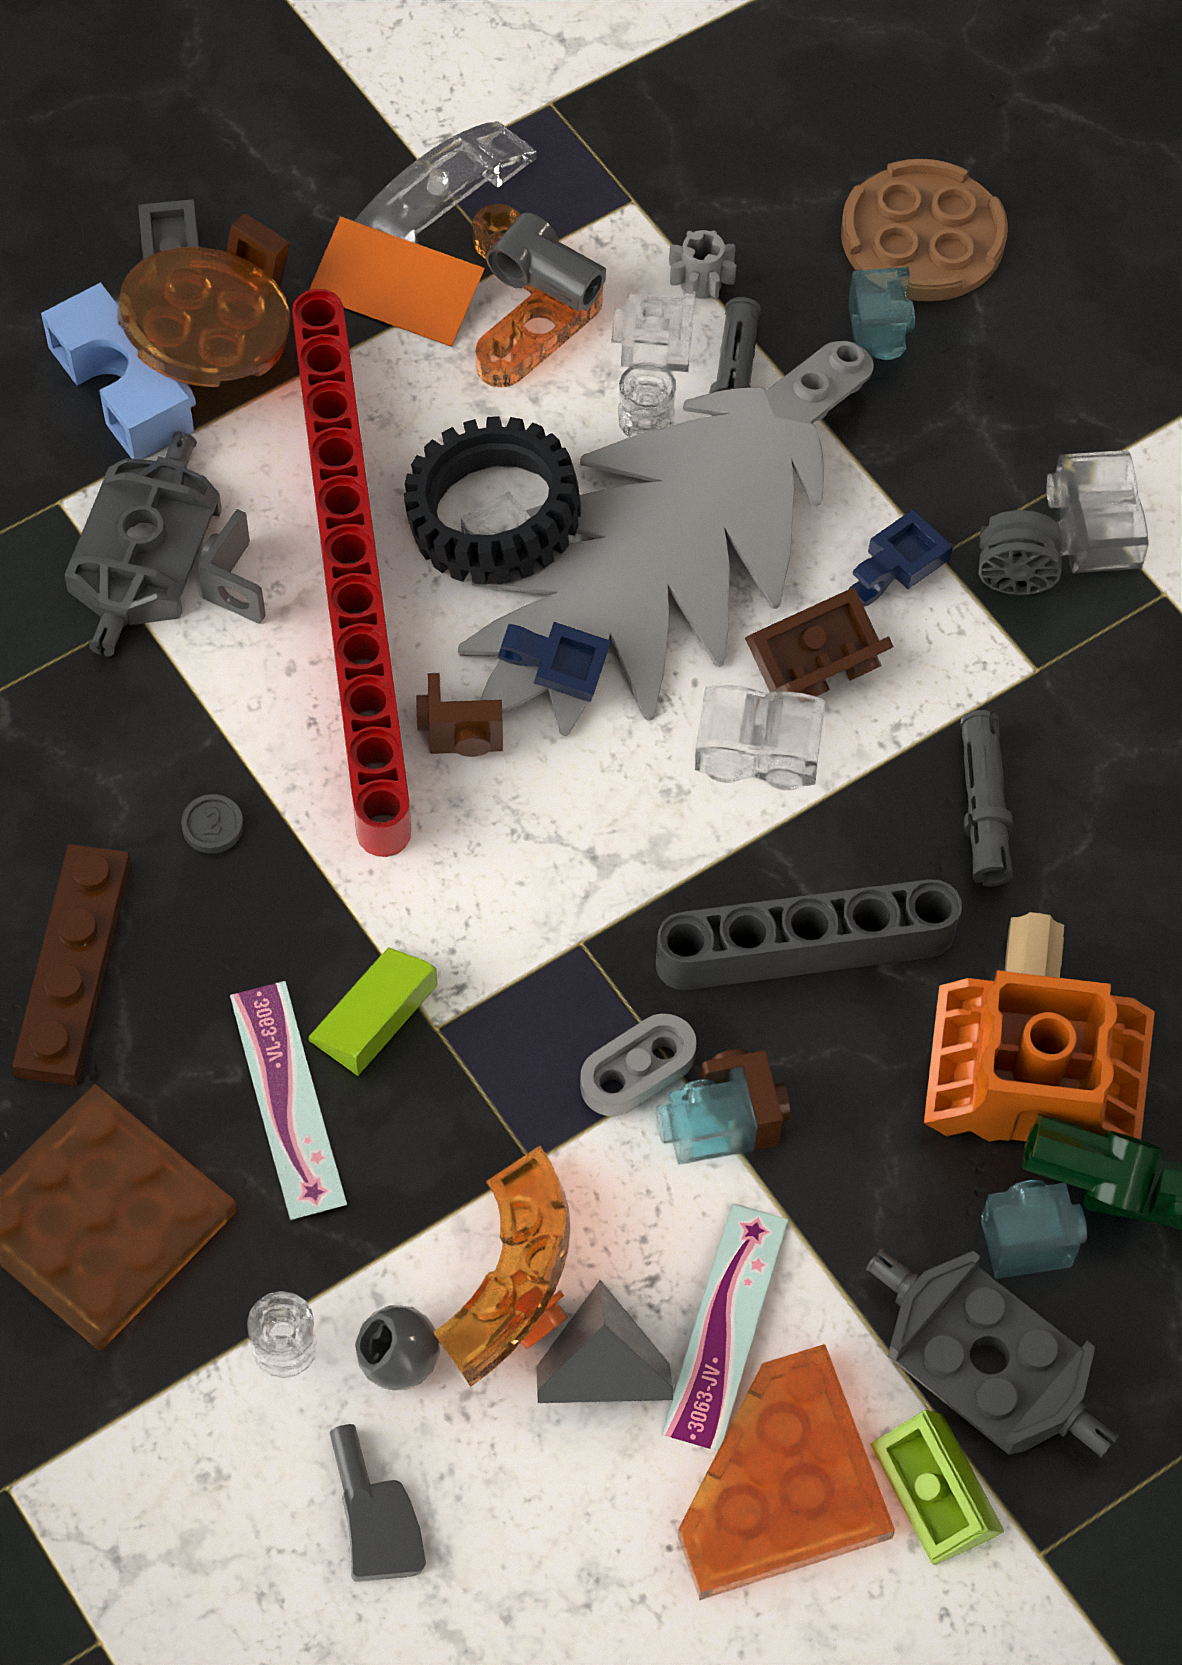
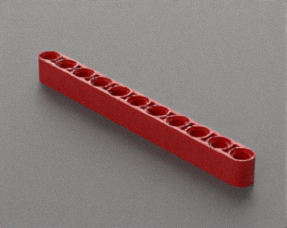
[292,289,411,857]

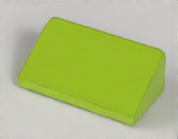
[309,947,438,1076]
[870,1410,1004,1565]

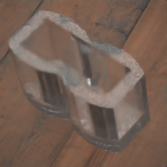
[1046,450,1149,573]
[695,685,826,790]

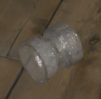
[618,362,676,437]
[247,1291,318,1378]

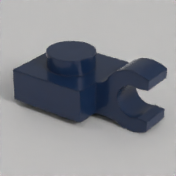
[849,509,953,607]
[497,622,611,702]

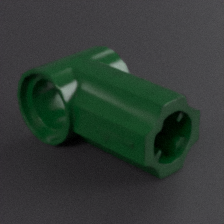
[1021,1114,1163,1213]

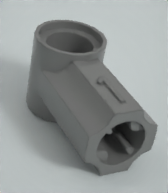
[486,213,606,312]

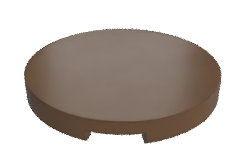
[841,159,1008,301]

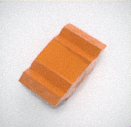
[924,970,1155,1142]

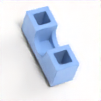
[41,282,196,460]

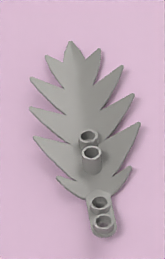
[458,341,874,736]

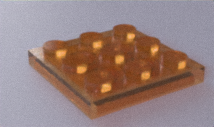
[0,1084,238,1352]

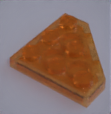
[678,1344,895,1600]

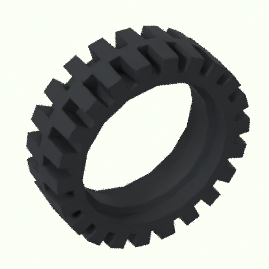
[404,416,581,585]

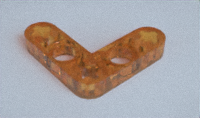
[472,204,604,388]

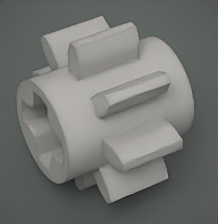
[669,230,737,299]

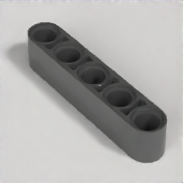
[656,879,962,990]

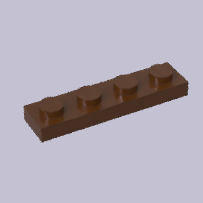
[12,844,131,1086]

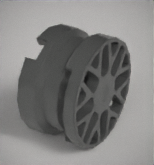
[978,510,1063,595]

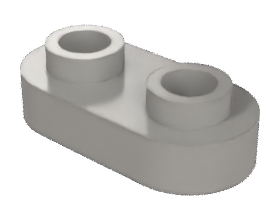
[580,1014,697,1116]

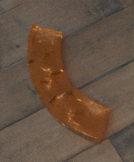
[433,1146,570,1387]

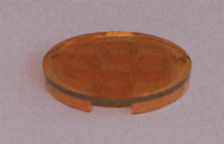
[117,247,290,387]

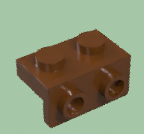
[745,587,894,705]

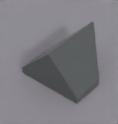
[536,1280,673,1403]

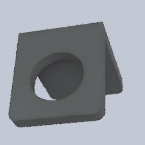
[198,509,266,623]

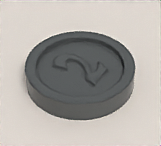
[181,794,244,854]

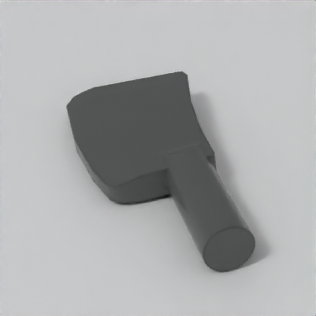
[329,1424,426,1582]

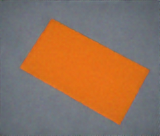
[309,216,485,347]

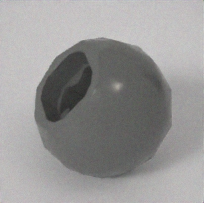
[355,1305,440,1391]

